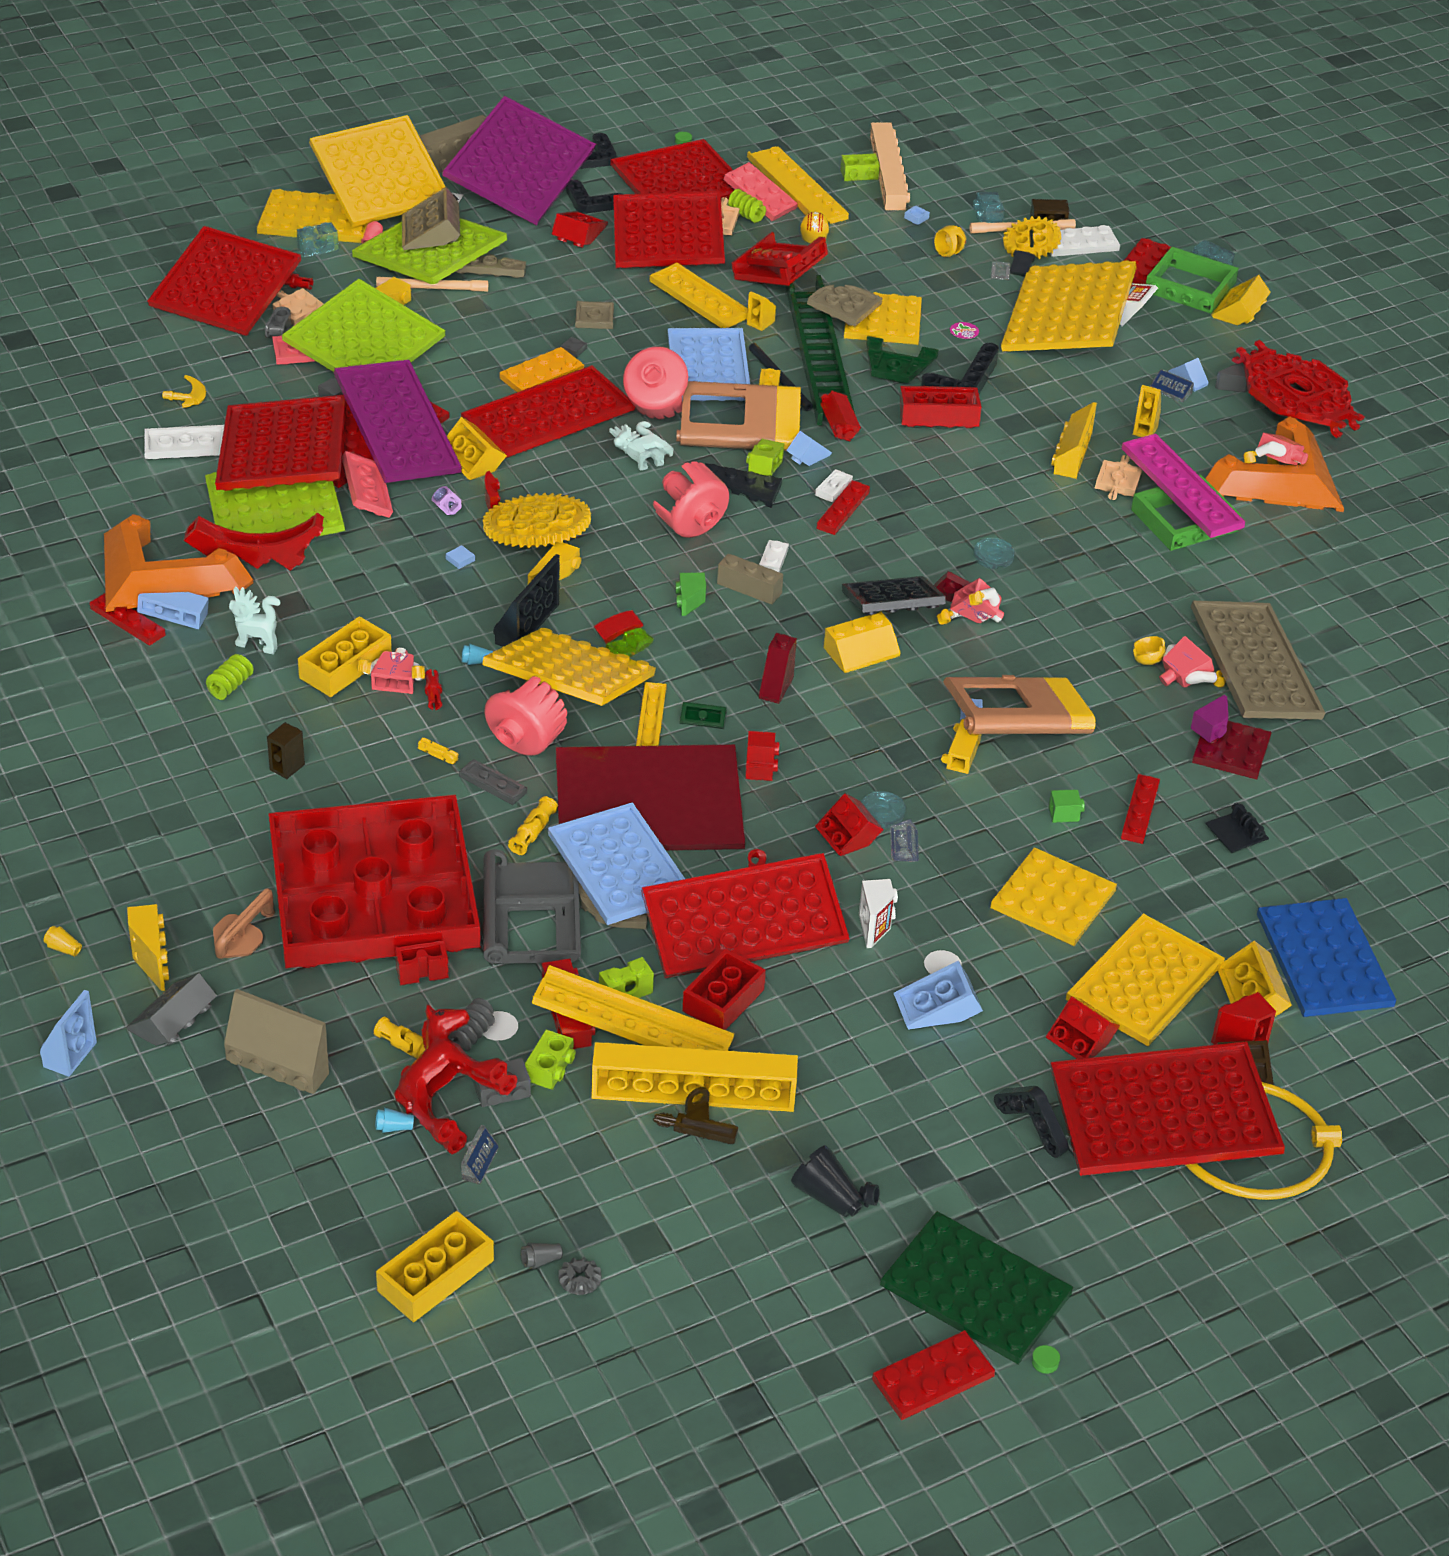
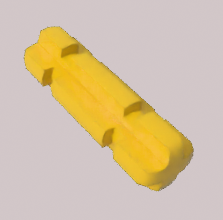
[418,737,459,765]

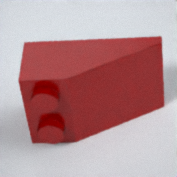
[551,211,608,247]

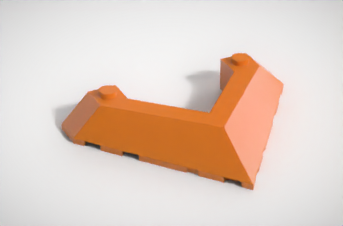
[1205,416,1344,512]
[104,514,253,612]

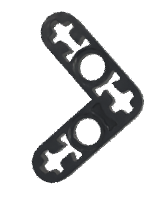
[580,133,616,169]
[566,180,624,214]
[994,1086,1069,1158]

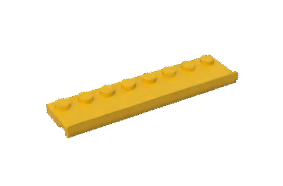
[747,146,849,224]
[532,965,734,1051]

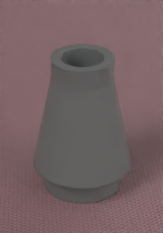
[521,1242,562,1269]

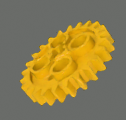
[1003,216,1062,259]

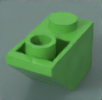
[675,573,706,616]

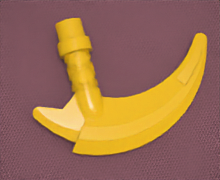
[162,375,206,408]

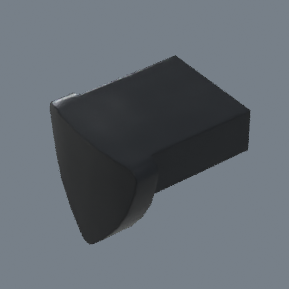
[1010,250,1035,277]

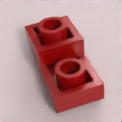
[485,471,500,510]
[594,610,644,644]

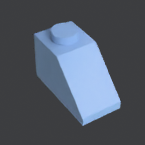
[786,431,832,466]

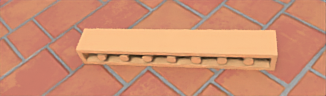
[870,123,910,210]

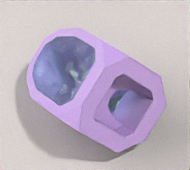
[432,486,461,515]

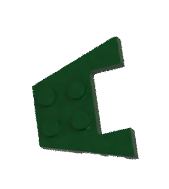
[866,336,939,383]

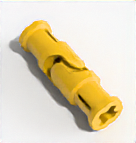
[508,796,558,855]
[374,1016,425,1059]

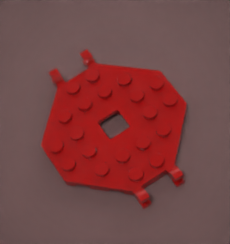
[1232,340,1365,438]

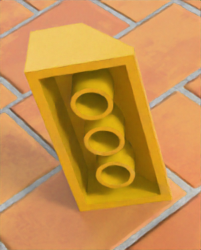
[1051,402,1097,479]

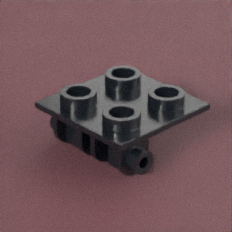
[1205,802,1269,853]

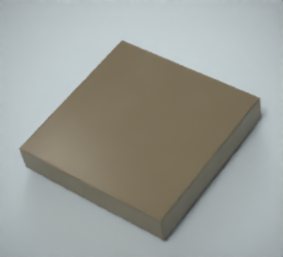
[575,301,614,329]

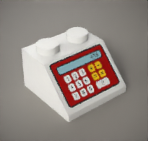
[1120,284,1158,326]
[859,879,898,948]

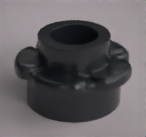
[859,1182,880,1208]

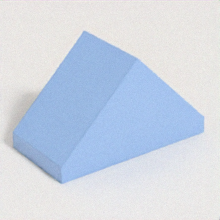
[1168,358,1209,392]

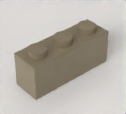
[717,553,784,605]

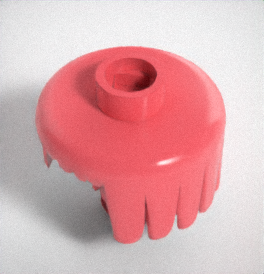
[623,347,688,419]
[653,461,729,538]
[484,676,567,756]

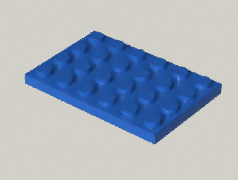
[1257,898,1396,1017]

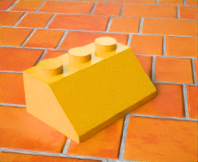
[1211,275,1271,326]
[447,417,507,480]
[824,612,900,673]
[1218,941,1292,1017]

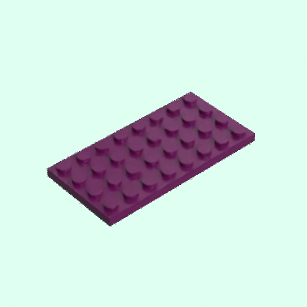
[334,360,462,483]

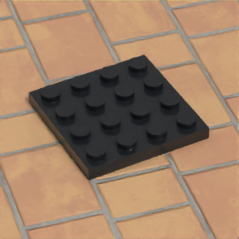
[842,576,946,615]

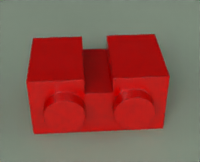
[745,731,780,781]
[395,940,449,985]

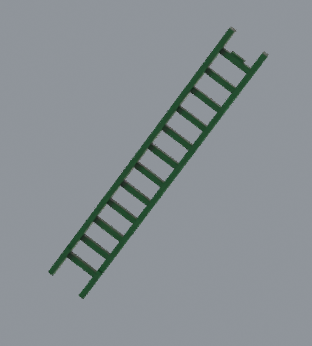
[786,275,855,426]

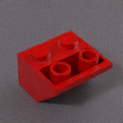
[815,793,884,856]
[1211,992,1276,1045]
[1046,996,1120,1059]

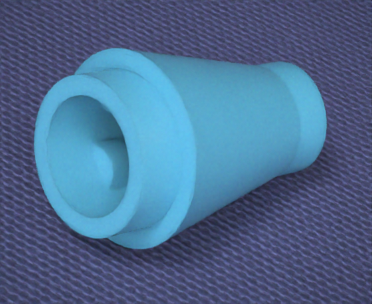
[462,644,493,665]
[375,1107,414,1133]

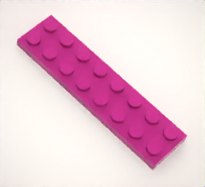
[1122,433,1245,538]

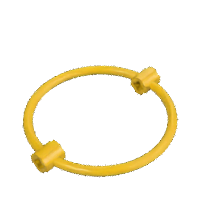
[1185,1082,1342,1200]

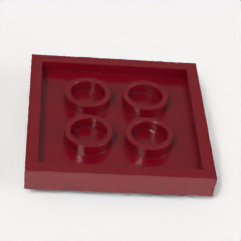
[1192,721,1272,780]

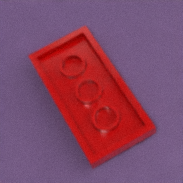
[1124,238,1171,285]
[872,1331,995,1421]

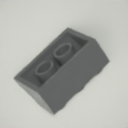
[126,973,217,1046]

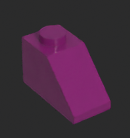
[1191,695,1228,742]

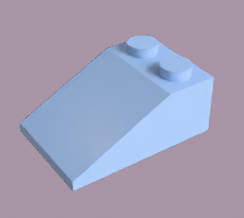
[894,960,983,1029]
[40,990,97,1077]

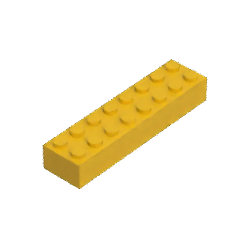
[592,1042,798,1112]

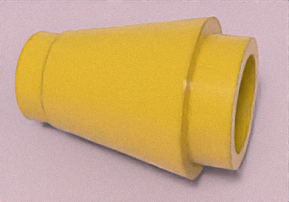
[44,926,82,957]

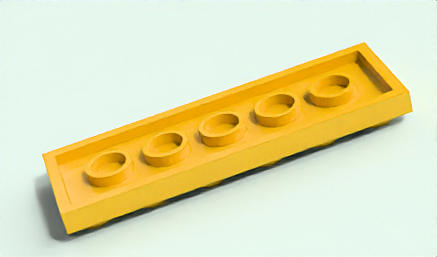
[650,263,748,328]

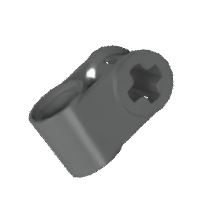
[265,306,292,338]

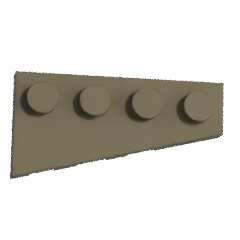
[455,254,526,278]

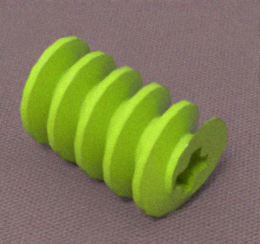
[728,188,767,223]
[206,654,254,700]

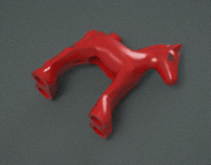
[394,1005,518,1154]

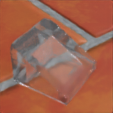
[991,261,1010,280]

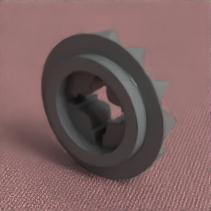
[559,1257,602,1295]

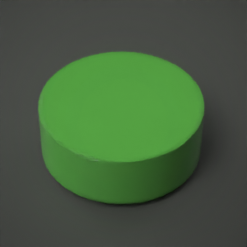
[675,132,692,144]
[1032,1345,1060,1374]

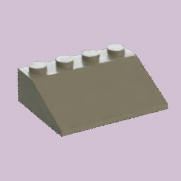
[402,187,460,250]
[224,989,329,1094]

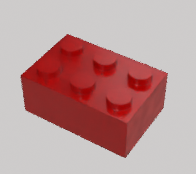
[682,948,766,1030]

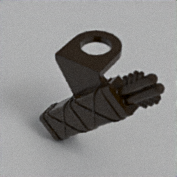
[653,1087,738,1144]

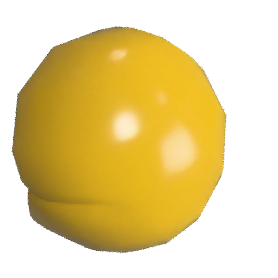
[1133,636,1166,665]

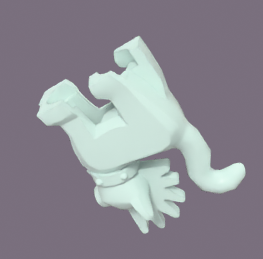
[609,421,674,471]
[229,587,281,654]

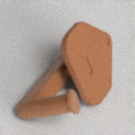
[213,888,275,959]

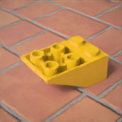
[127,904,169,991]

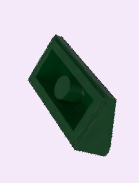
[680,702,727,729]

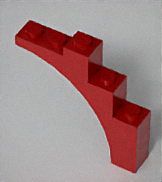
[184,513,324,571]

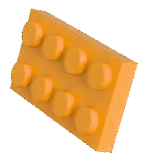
[500,347,584,392]

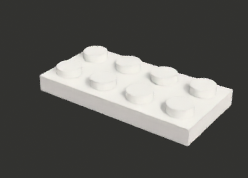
[1050,225,1120,257]
[145,425,224,459]

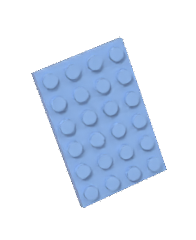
[667,328,750,401]
[548,802,685,925]

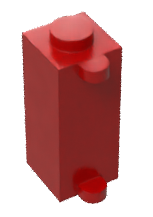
[821,391,861,441]

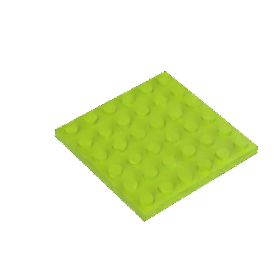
[352,218,507,284]
[282,279,445,372]
[205,472,345,536]

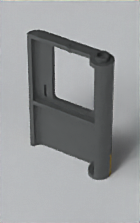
[483,849,581,964]

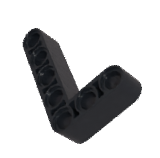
[921,343,999,394]

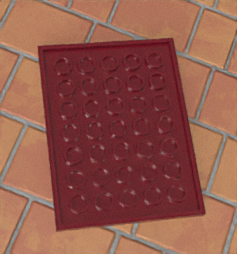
[556,744,745,851]

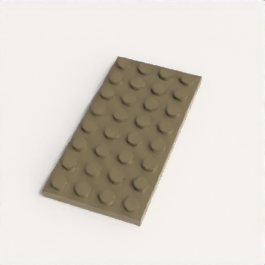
[1191,600,1325,720]

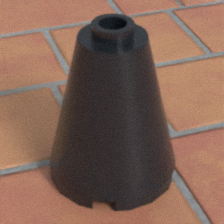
[791,1145,863,1217]

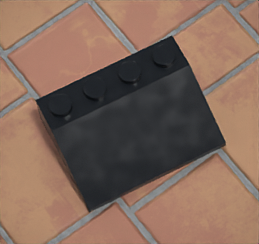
[493,554,560,647]

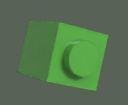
[1048,790,1085,823]

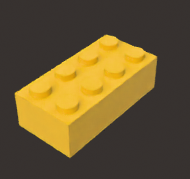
[298,616,392,697]
[376,1211,494,1323]

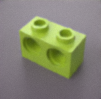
[840,153,880,181]
[525,1029,576,1090]

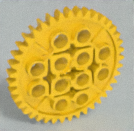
[483,493,591,548]

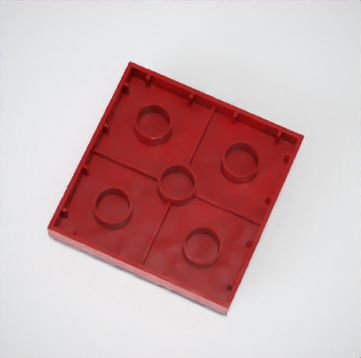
[268,795,480,968]

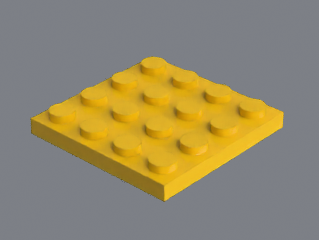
[844,292,922,345]
[990,847,1117,946]

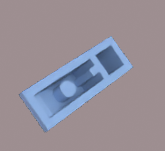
[137,592,209,629]

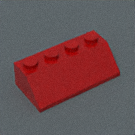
[900,386,981,428]

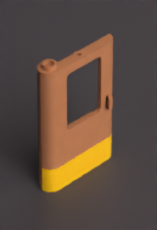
[676,381,801,451]
[943,675,1095,734]

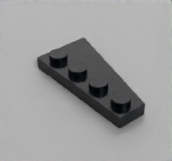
[705,463,782,508]

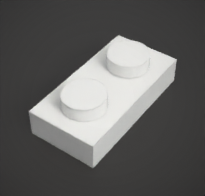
[815,469,853,502]
[759,540,789,572]

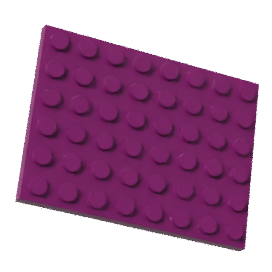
[442,96,596,225]

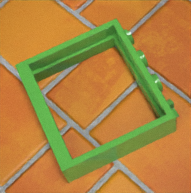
[1146,247,1239,314]
[1131,475,1241,551]

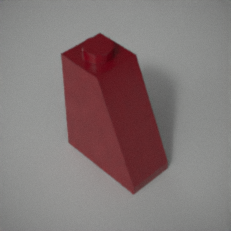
[759,632,797,704]

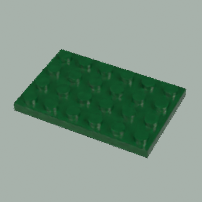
[880,1211,1074,1365]

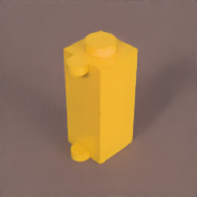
[941,719,982,774]

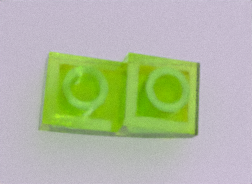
[606,628,654,657]

